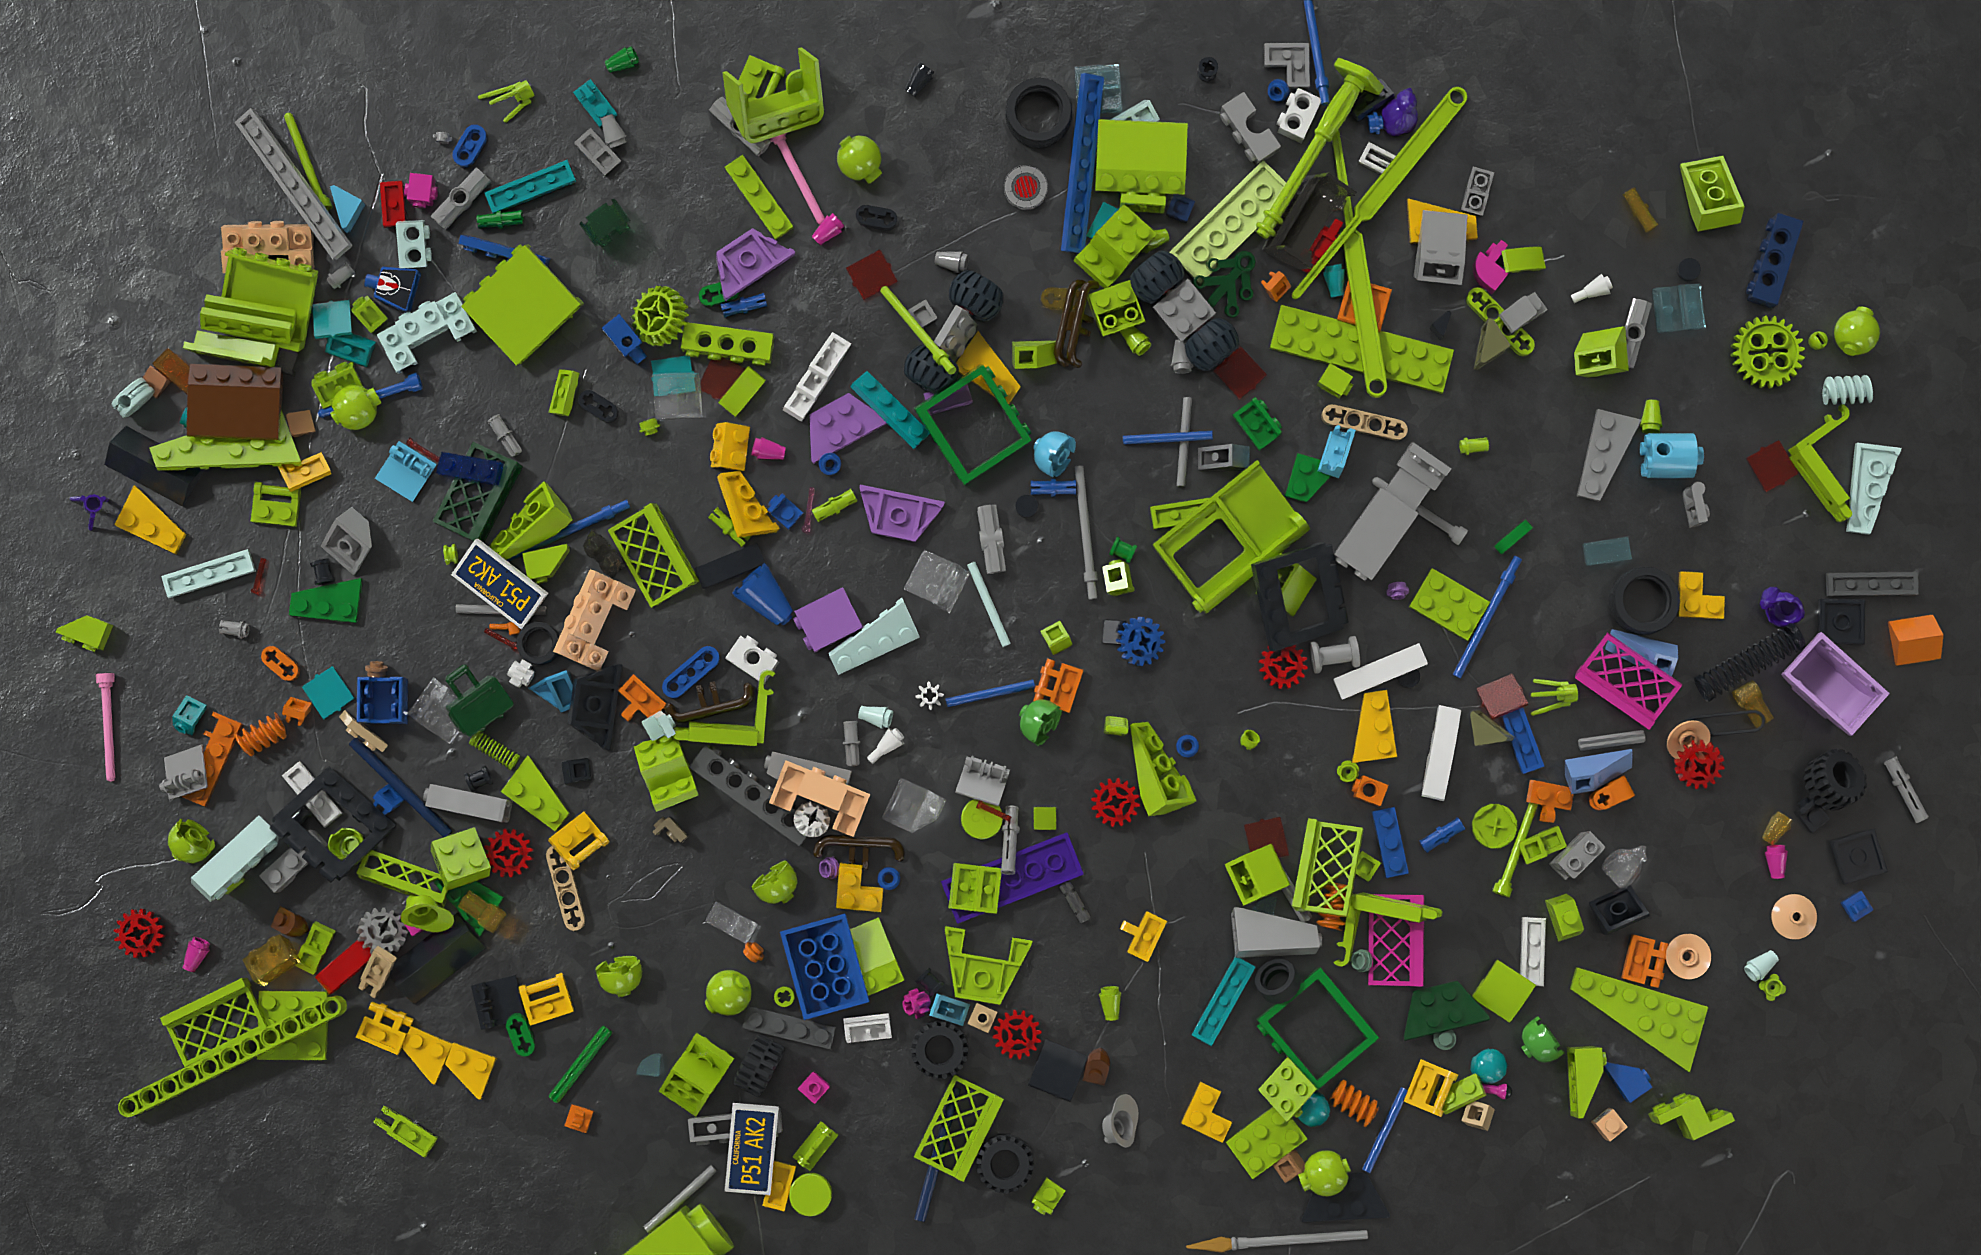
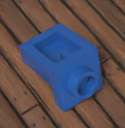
[768,494,803,530]

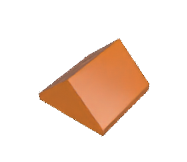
[1888,615,1943,666]

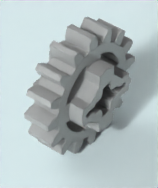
[356,907,408,954]

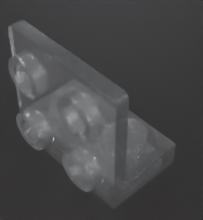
[904,550,970,613]
[408,677,459,743]

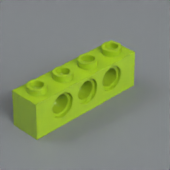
[681,322,775,366]

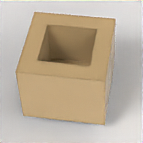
[967,1003,997,1033]
[1462,1101,1495,1131]

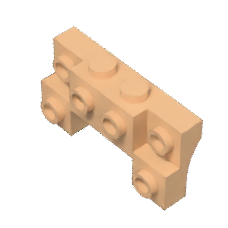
[221,221,315,273]
[553,569,636,671]
[769,760,870,837]

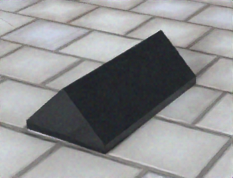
[104,426,204,507]
[389,912,486,1004]

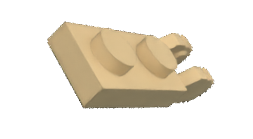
[358,946,397,999]

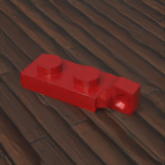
[1297,218,1343,279]

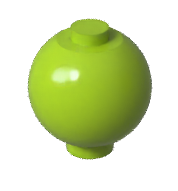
[837,135,882,184]
[1834,307,1880,356]
[330,385,382,430]
[705,970,752,1016]
[1298,1150,1351,1197]

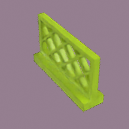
[608,503,700,608]
[1292,818,1364,917]
[160,978,268,1067]
[914,1075,1004,1182]

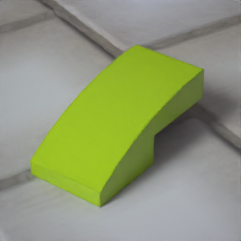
[1501,247,1546,273]
[718,366,766,417]
[1518,825,1567,864]
[294,921,336,975]

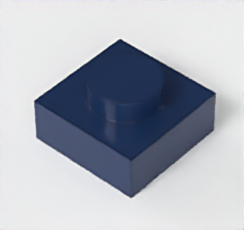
[1166,194,1195,223]

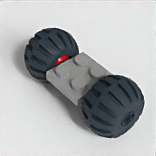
[1130,250,1240,371]
[904,270,1003,394]

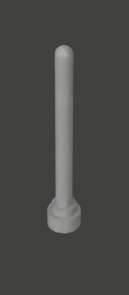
[1372,477,1468,545]

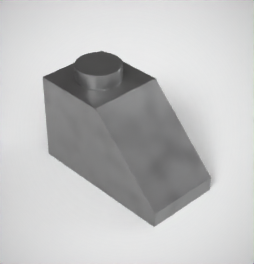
[1198,444,1250,471]

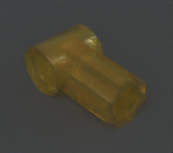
[1732,680,1774,728]
[458,891,507,933]

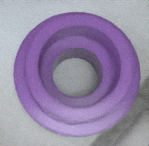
[1386,582,1409,600]
[819,857,839,880]

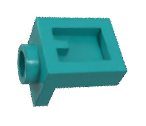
[172,695,207,735]

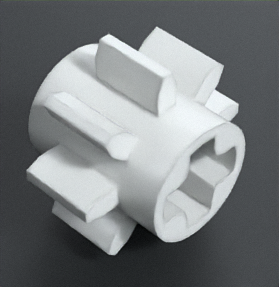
[507,659,535,688]
[916,682,944,710]

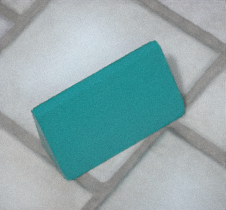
[325,333,376,367]

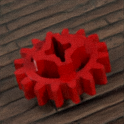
[1258,644,1308,689]
[1674,740,1725,789]
[1091,778,1140,827]
[484,828,534,878]
[114,909,165,958]
[993,1009,1042,1059]

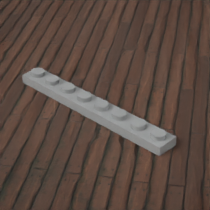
[235,108,352,260]

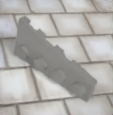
[1577,409,1641,502]

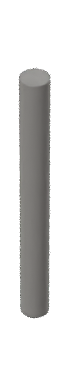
[1177,397,1192,487]
[456,604,547,615]
[644,1165,717,1233]

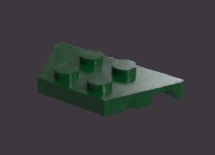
[1404,981,1490,1041]

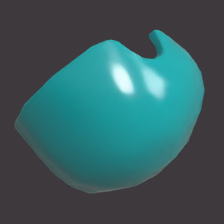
[1470,1048,1508,1084]
[1298,1091,1330,1127]

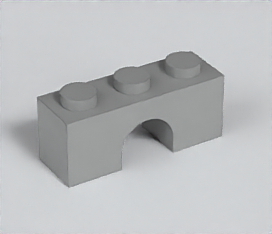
[1220,92,1281,166]
[259,830,328,893]

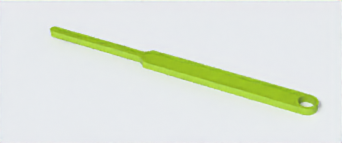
[1292,87,1467,299]
[1331,130,1387,398]

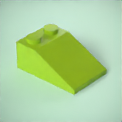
[1680,156,1745,231]
[850,917,905,996]
[1567,1046,1607,1118]

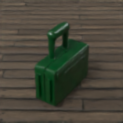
[445,664,514,737]

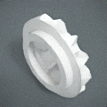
[794,801,830,837]

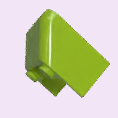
[723,47,824,143]

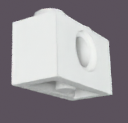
[726,635,779,684]

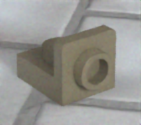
[653,817,689,843]

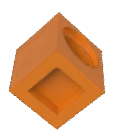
[1351,775,1389,807]

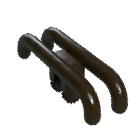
[1054,279,1100,368]
[664,681,754,723]
[813,835,905,870]

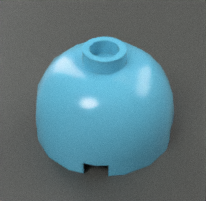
[1033,431,1076,477]

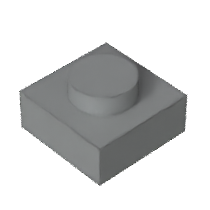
[908,299,938,328]

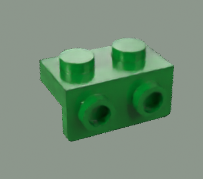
[1232,397,1282,451]

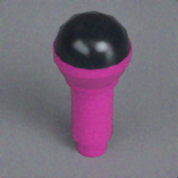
[1482,1083,1512,1100]

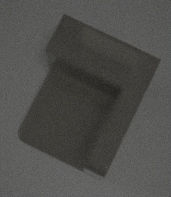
[275,347,298,377]

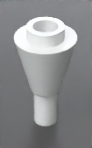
[1571,274,1613,303]
[867,728,904,764]

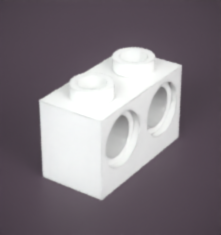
[1276,88,1321,144]

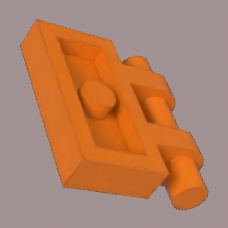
[1033,659,1083,713]
[1621,934,1669,988]

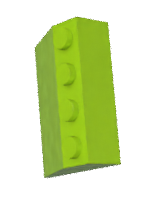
[1095,119,1188,194]

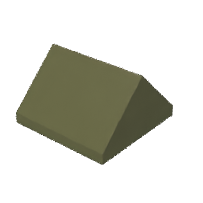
[1474,318,1511,370]

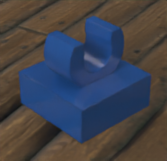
[373,784,404,815]
[1840,891,1873,922]

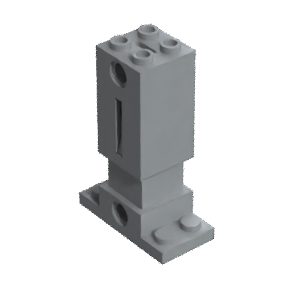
[1334,442,1451,581]

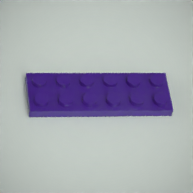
[941,832,1084,924]

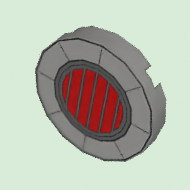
[1004,165,1048,210]

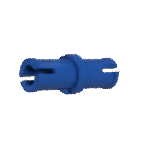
[721,293,767,318]
[1031,479,1076,496]
[1419,817,1465,853]

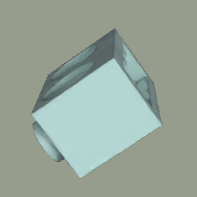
[396,220,432,268]

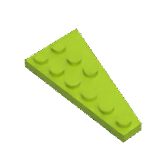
[150,410,302,471]
[1570,967,1708,1072]

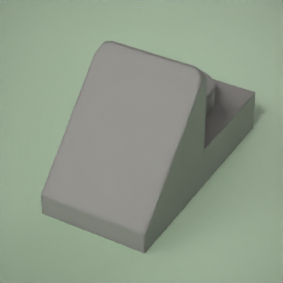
[1499,292,1548,333]

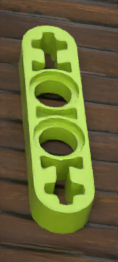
[1466,287,1535,356]

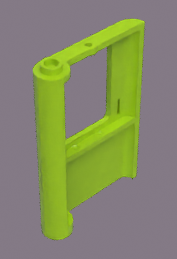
[1152,460,1310,614]

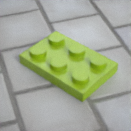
[1409,568,1490,641]
[1225,1107,1307,1179]

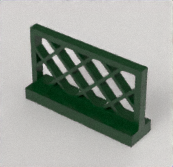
[433,442,523,543]

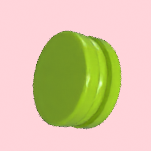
[961,799,1003,840]
[789,1173,832,1217]

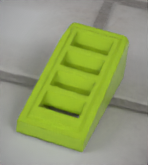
[1104,716,1128,736]

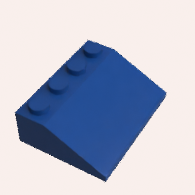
[780,913,870,1020]

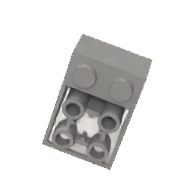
[1414,210,1467,285]

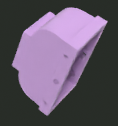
[1781,632,1890,736]

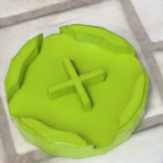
[1472,804,1517,848]

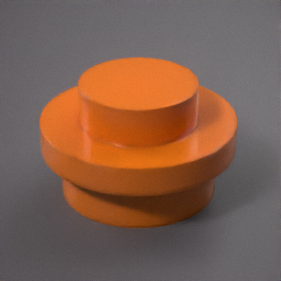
[743,942,764,963]

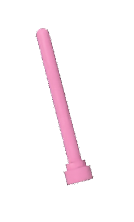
[769,133,825,224]
[96,673,115,782]

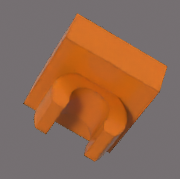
[1261,271,1291,302]
[282,697,312,726]
[565,1104,594,1133]

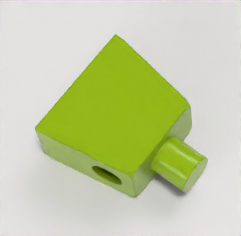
[1545,894,1584,942]

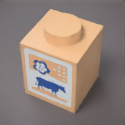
[1591,1108,1627,1141]

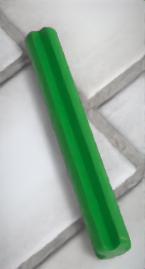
[549,1026,612,1103]

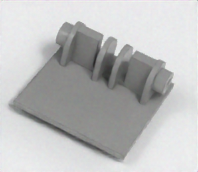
[159,745,208,800]
[955,756,1010,806]

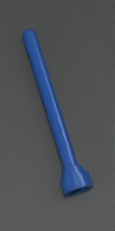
[318,372,423,418]

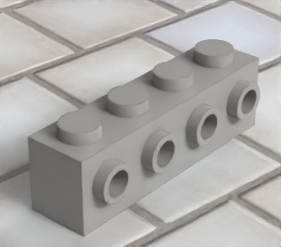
[688,1108,783,1145]

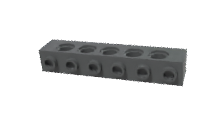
[689,745,814,847]

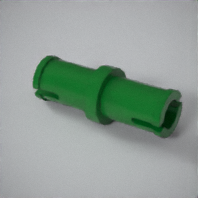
[477,210,524,229]

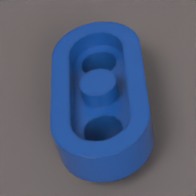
[452,125,487,168]

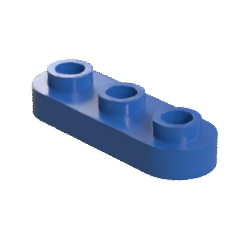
[662,646,720,698]

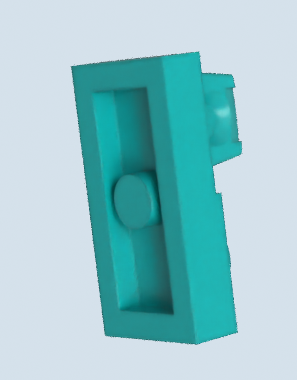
[573,79,618,129]

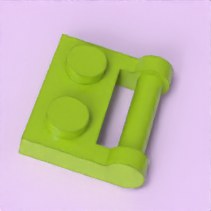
[738,55,786,102]
[251,482,301,527]

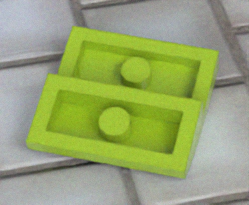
[948,863,1001,914]
[1472,960,1536,1023]

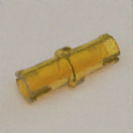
[1623,187,1658,233]

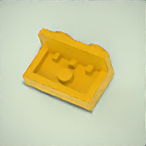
[710,422,750,471]

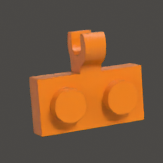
[618,674,666,722]
[1526,780,1574,823]

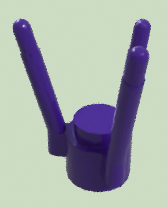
[70,494,109,530]

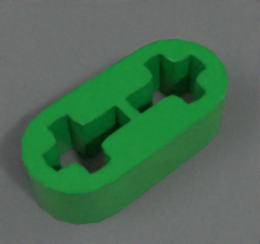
[699,282,741,307]
[1494,519,1533,554]
[506,1013,536,1056]

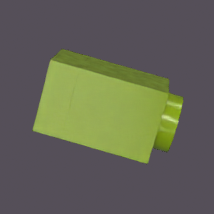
[622,1203,734,1255]

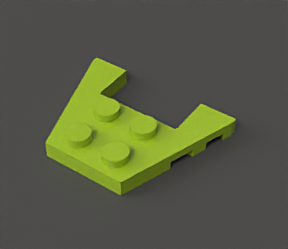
[945,926,1032,1005]

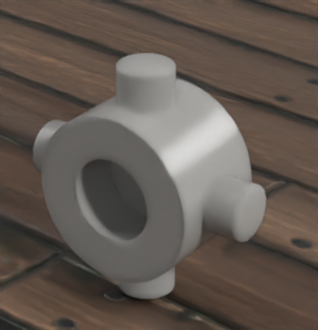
[433,132,452,144]

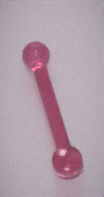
[801,487,814,533]

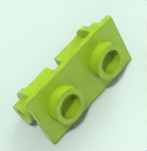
[793,1121,838,1171]

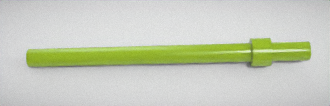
[880,286,956,375]

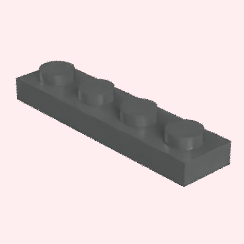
[1826,572,1919,596]
[742,1006,836,1049]

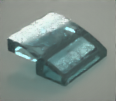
[1075,64,1122,113]
[1652,284,1706,333]

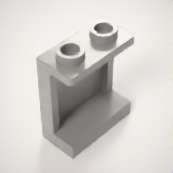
[1549,831,1605,880]

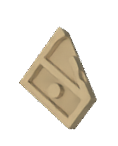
[339,710,388,752]

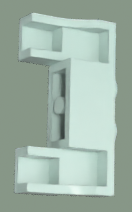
[377,292,477,374]

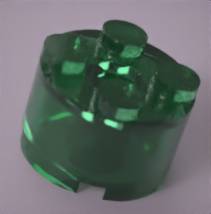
[579,198,631,248]

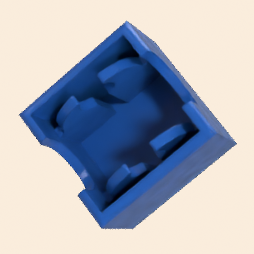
[357,677,408,724]

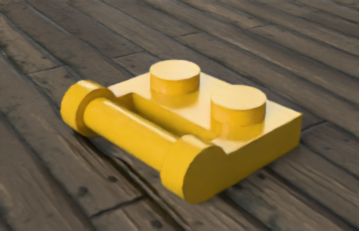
[548,812,609,870]
[519,973,574,1026]
[1404,1060,1458,1117]

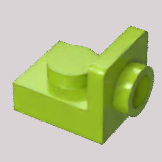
[351,295,388,333]
[1031,1177,1066,1215]

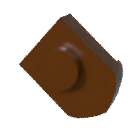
[270,906,309,937]
[1082,1047,1110,1086]

